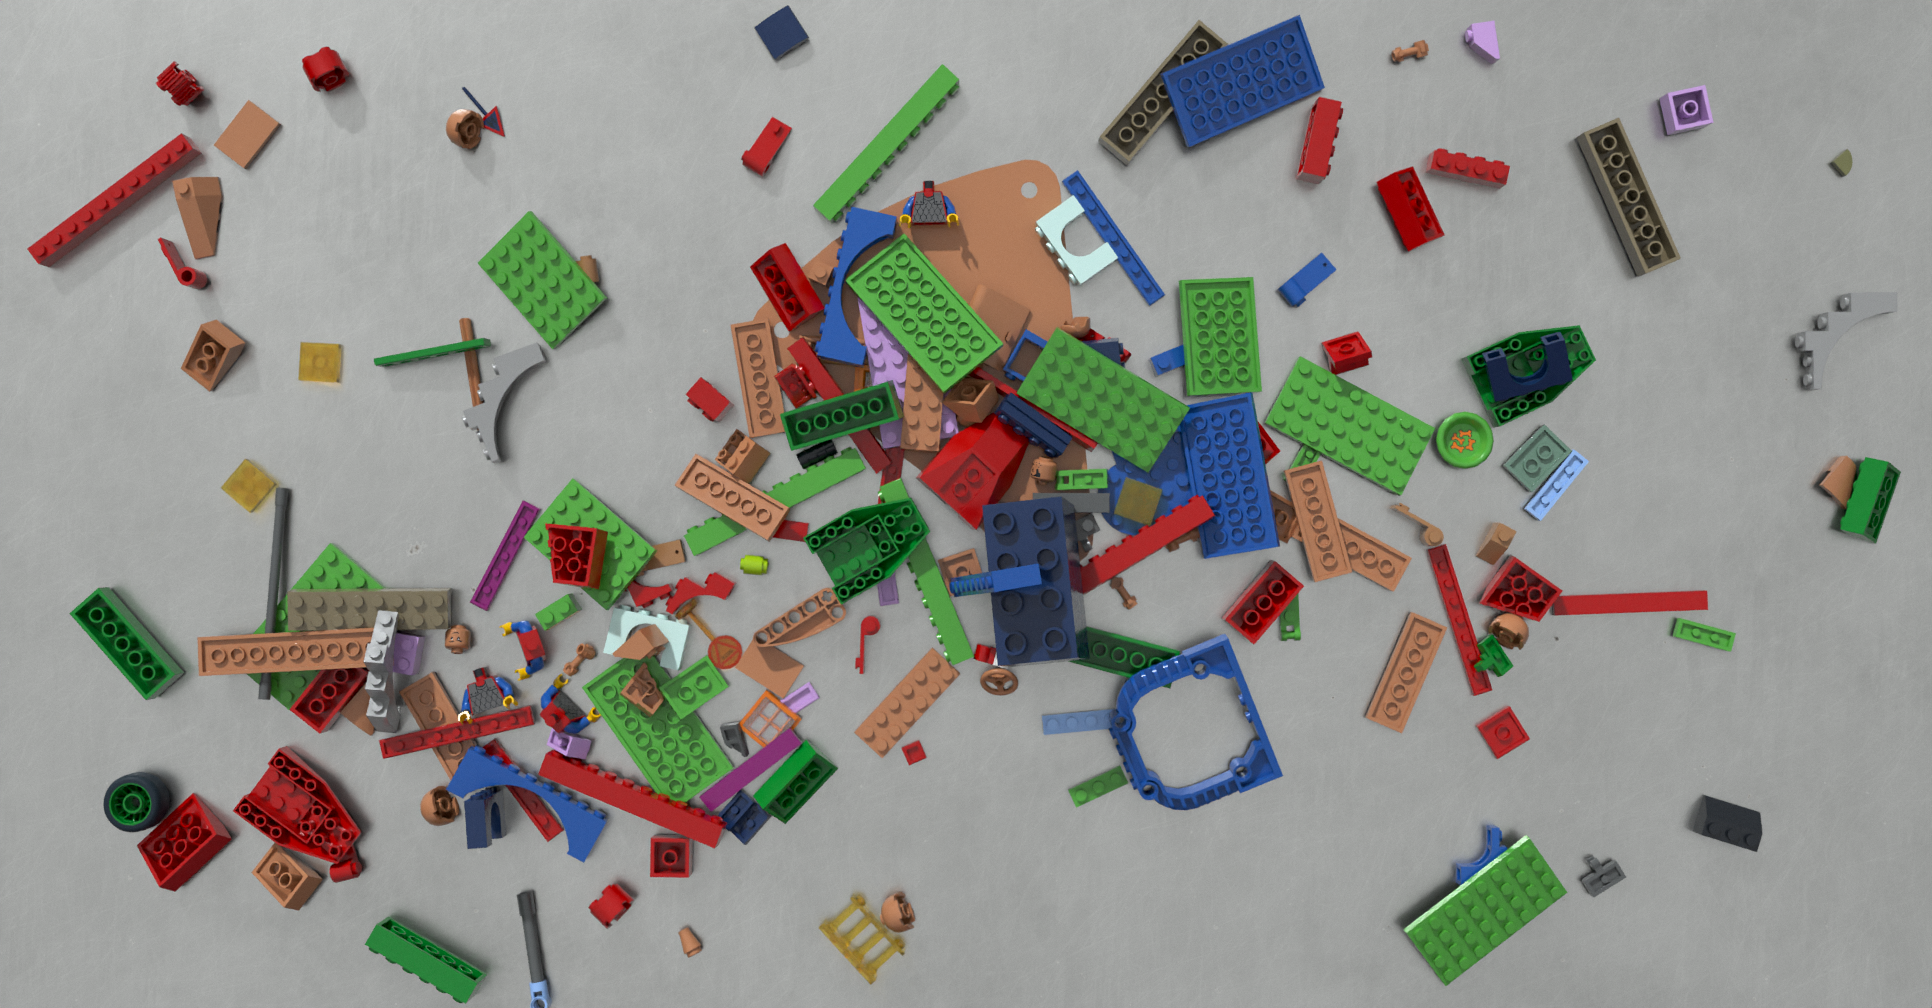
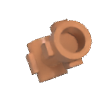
[1391,40,1429,63]
[1165,528,1200,552]
[1110,577,1138,610]
[563,643,596,677]

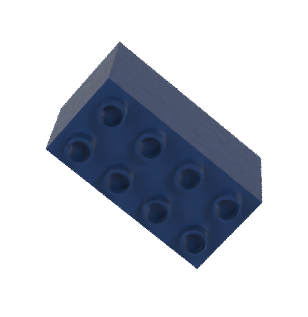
[982,496,1090,667]

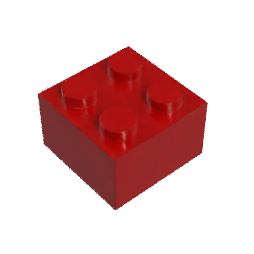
[685,377,734,422]
[650,835,693,878]

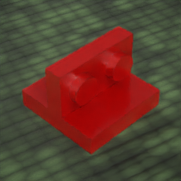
[1322,332,1372,375]

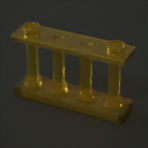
[819,893,906,985]

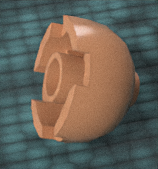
[446,109,484,149]
[1488,613,1529,650]
[420,786,459,826]
[880,892,915,933]

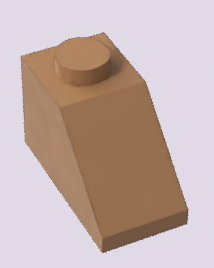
[1476,522,1517,565]

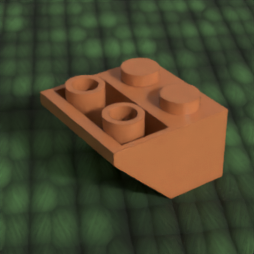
[715,429,770,484]

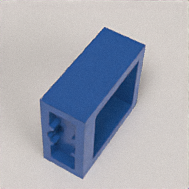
[1003,329,1048,383]

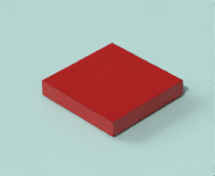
[1476,706,1530,759]

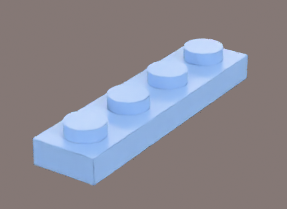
[1524,449,1589,521]
[1042,708,1120,735]

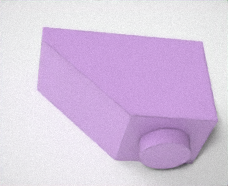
[1465,21,1500,64]
[547,728,591,759]

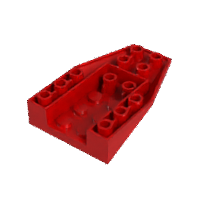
[916,412,1029,530]
[233,746,362,864]

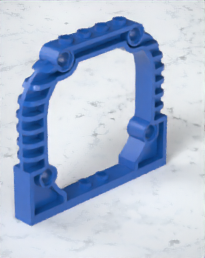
[1108,634,1283,811]

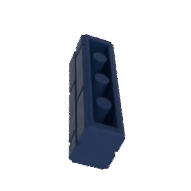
[994,392,1072,458]

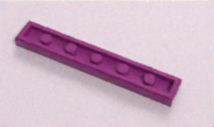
[470,500,541,611]
[699,727,802,812]

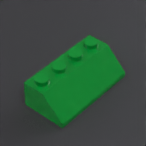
[1840,457,1901,544]
[753,740,838,824]

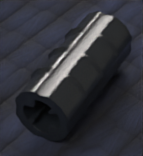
[796,439,838,469]

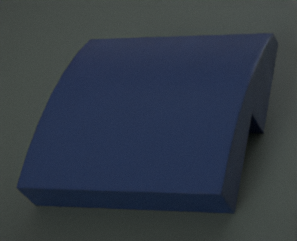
[754,5,809,60]
[718,789,771,845]

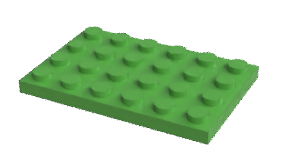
[478,211,607,349]
[1179,277,1262,396]
[524,478,657,610]

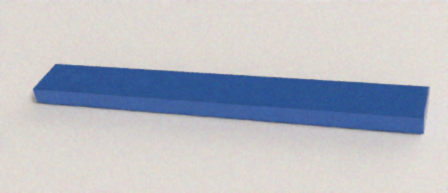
[1062,170,1165,306]

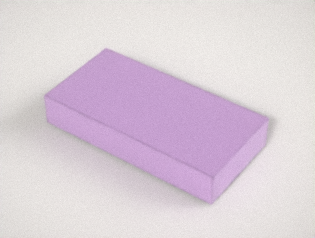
[877,572,899,606]
[780,681,820,719]

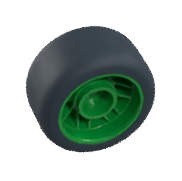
[103,772,170,832]

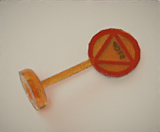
[674,598,742,669]

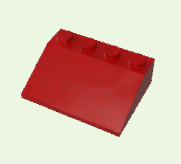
[137,793,232,892]

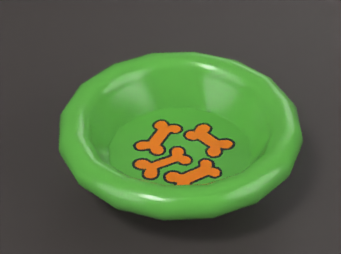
[1436,412,1494,469]

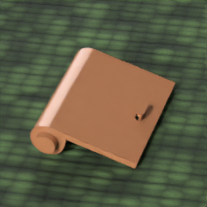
[969,284,1030,372]

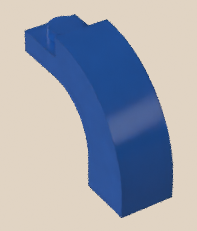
[1456,825,1507,885]

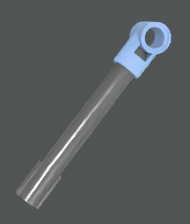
[517,892,552,1008]

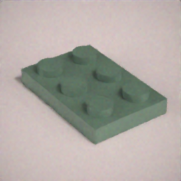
[1503,424,1572,492]

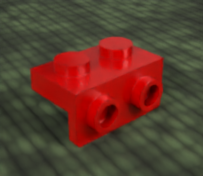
[774,363,817,408]

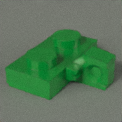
[1474,634,1513,677]

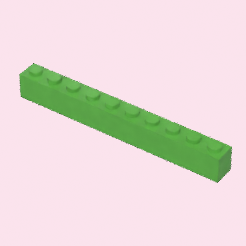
[813,64,959,224]
[684,447,866,556]
[878,478,974,665]

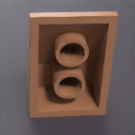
[181,319,245,392]
[1270,490,1298,543]
[251,843,323,911]

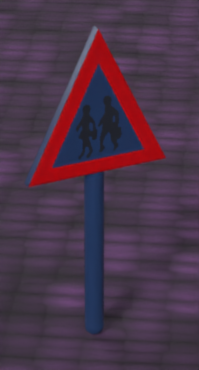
[462,87,505,137]

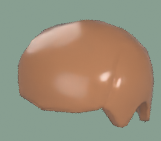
[1061,317,1090,339]

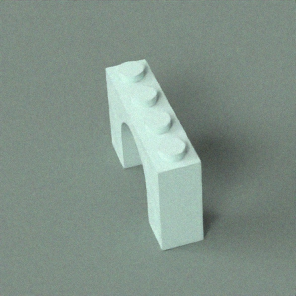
[1035,195,1118,287]
[603,604,692,670]

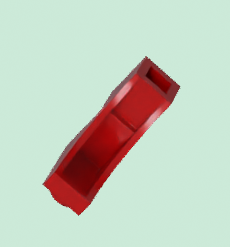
[665,572,736,614]
[623,580,674,609]

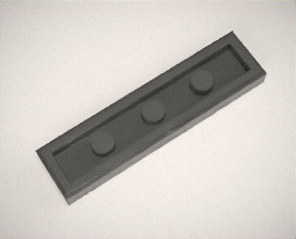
[1033,493,1110,513]

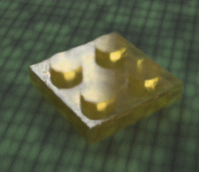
[298,342,341,383]
[221,459,277,513]
[1113,477,1162,526]

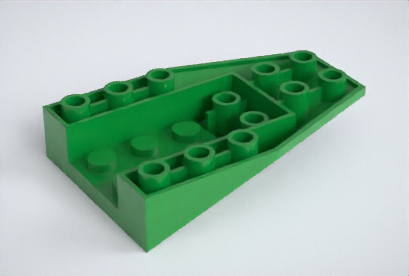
[1461,325,1596,428]
[803,498,930,605]

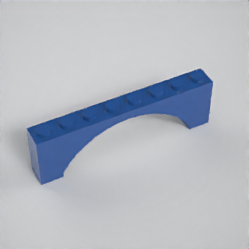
[815,207,897,368]
[949,564,1042,597]
[446,746,609,863]

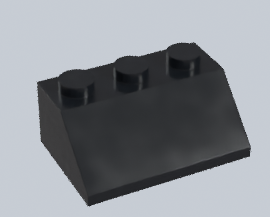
[1693,795,1763,852]

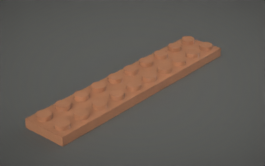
[197,628,394,676]

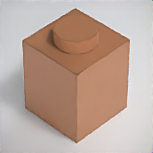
[808,260,834,288]

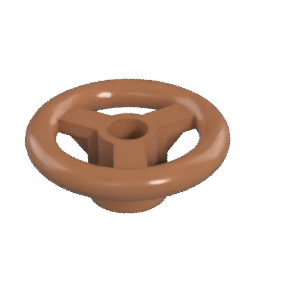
[980,668,1018,696]

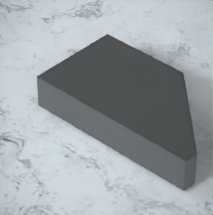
[720,722,749,757]

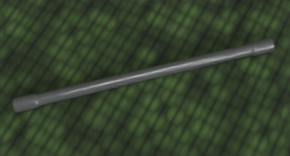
[258,487,288,700]

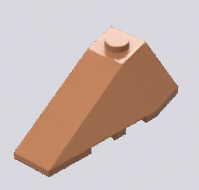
[172,177,223,259]

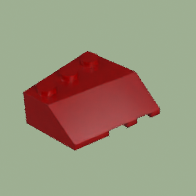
[545,523,608,589]
[1480,555,1563,622]

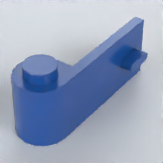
[1277,253,1336,307]

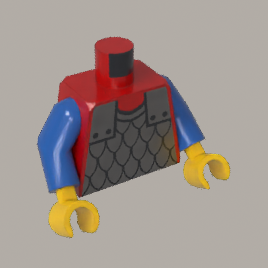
[899,181,959,228]
[499,621,546,681]
[458,667,518,725]
[540,674,601,734]

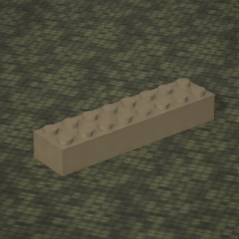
[1098,20,1228,165]
[1576,118,1681,277]
[287,588,451,631]

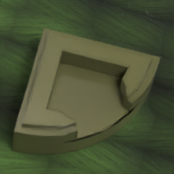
[1831,149,1853,177]

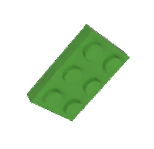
[658,655,729,720]

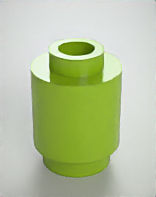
[740,555,768,575]

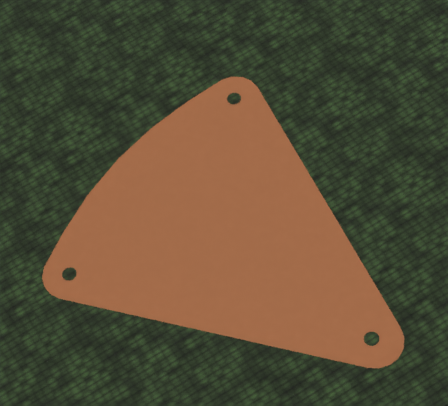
[753,159,1093,561]

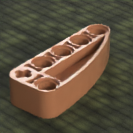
[753,588,846,647]

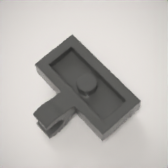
[1076,513,1100,553]
[1582,855,1626,897]

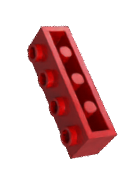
[1425,148,1510,189]

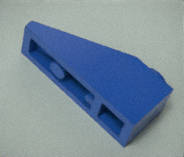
[1149,345,1185,377]

